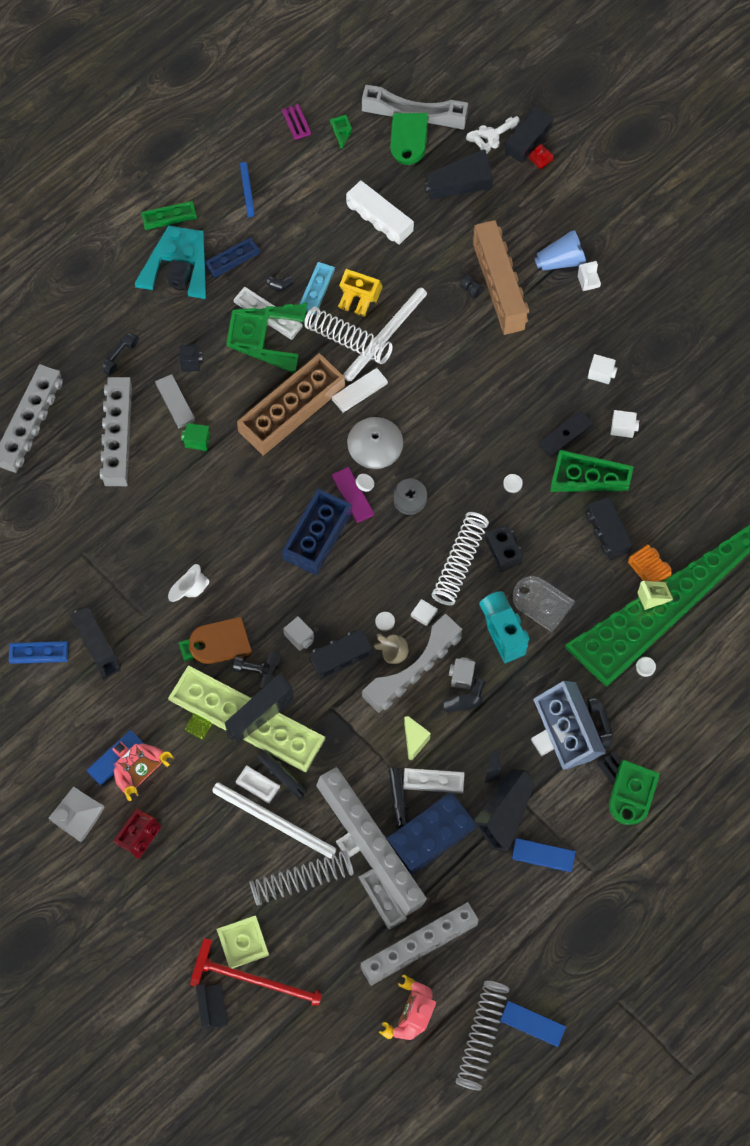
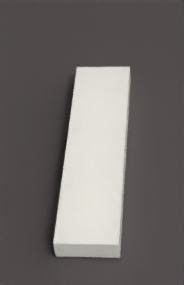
[234,287,303,340]

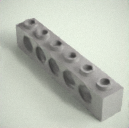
[0,364,63,473]
[100,377,132,486]
[361,902,478,986]

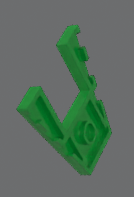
[226,303,308,374]

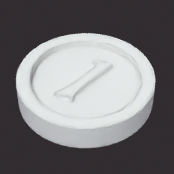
[356,474,374,492]
[503,474,522,493]
[375,612,395,631]
[636,657,656,677]

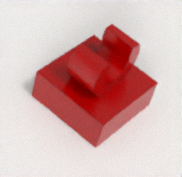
[529,145,554,169]

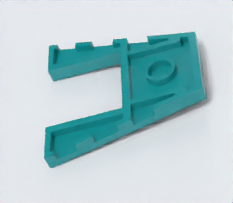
[135,226,206,299]

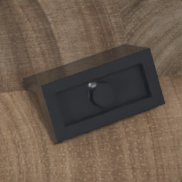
[196,984,228,1030]

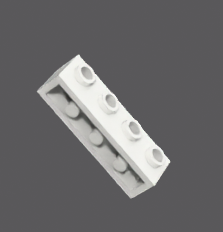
[346,181,414,244]

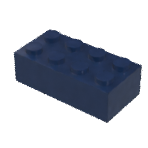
[282,489,352,576]
[387,792,476,876]

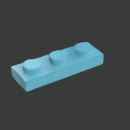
[299,262,335,315]

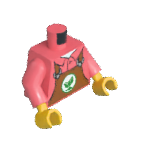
[112,742,174,801]
[379,975,436,1040]

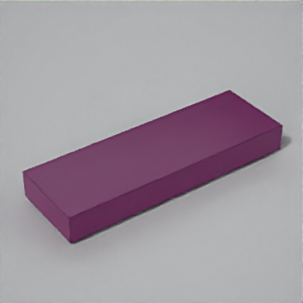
[332,467,374,523]

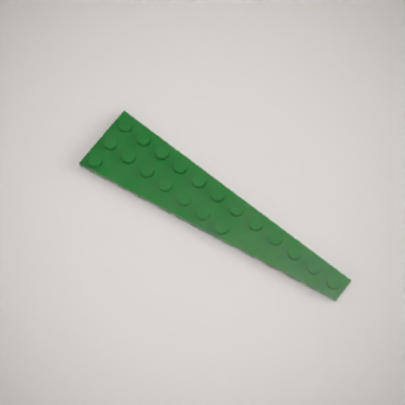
[565,525,750,687]

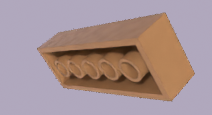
[473,220,529,335]
[237,353,345,456]

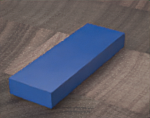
[240,162,254,217]
[9,641,69,664]
[86,730,144,786]
[512,838,576,872]
[500,1001,566,1047]

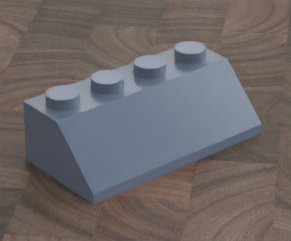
[533,681,606,770]

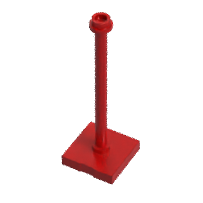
[190,938,322,1006]

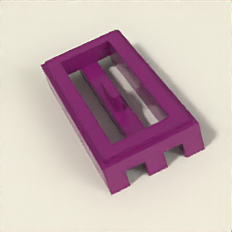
[282,104,311,140]

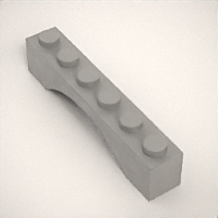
[362,85,468,129]
[362,614,462,713]

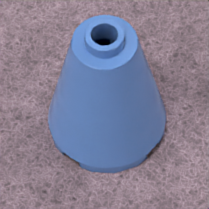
[534,230,586,271]

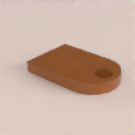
[189,617,252,664]

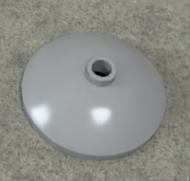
[347,417,403,469]

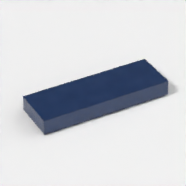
[205,237,260,278]

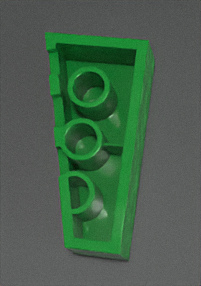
[550,450,634,492]

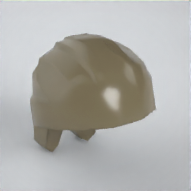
[373,634,409,664]

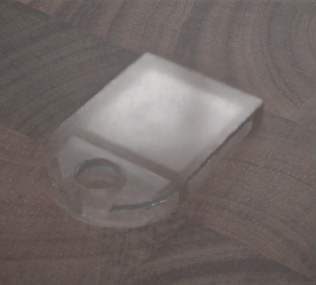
[513,576,575,633]

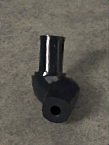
[443,678,486,713]

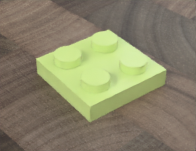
[217,916,269,968]

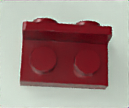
[113,809,161,859]

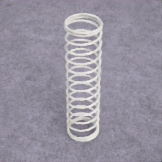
[304,307,392,364]
[432,512,489,605]

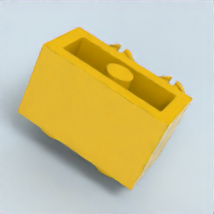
[338,269,383,317]

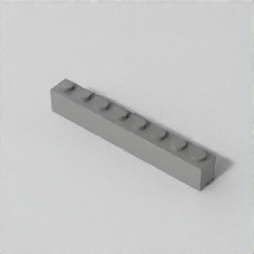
[316,767,427,916]

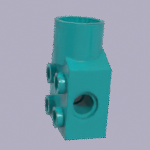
[479,591,529,664]

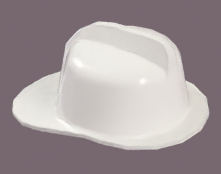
[168,564,209,602]

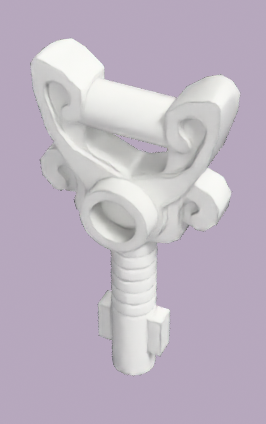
[466,116,520,154]

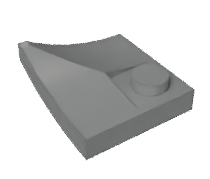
[49,786,105,842]

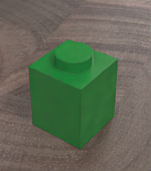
[181,423,210,451]

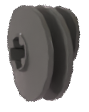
[393,478,427,515]

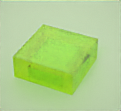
[185,713,212,740]

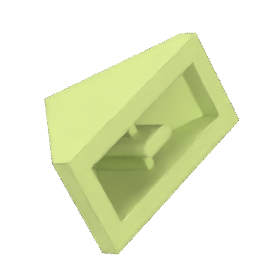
[638,581,673,610]
[404,716,430,760]

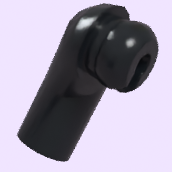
[266,276,294,291]

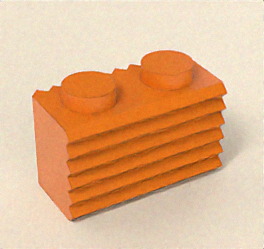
[628,544,672,582]

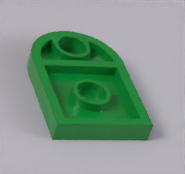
[390,113,429,165]
[609,760,660,825]

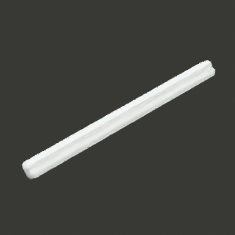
[343,287,427,381]
[213,783,336,858]

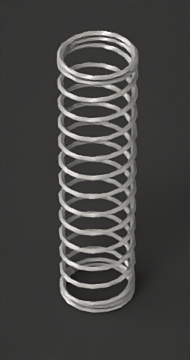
[249,850,354,906]
[455,981,510,1090]

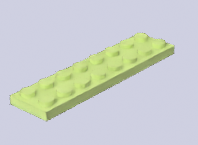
[169,665,325,772]

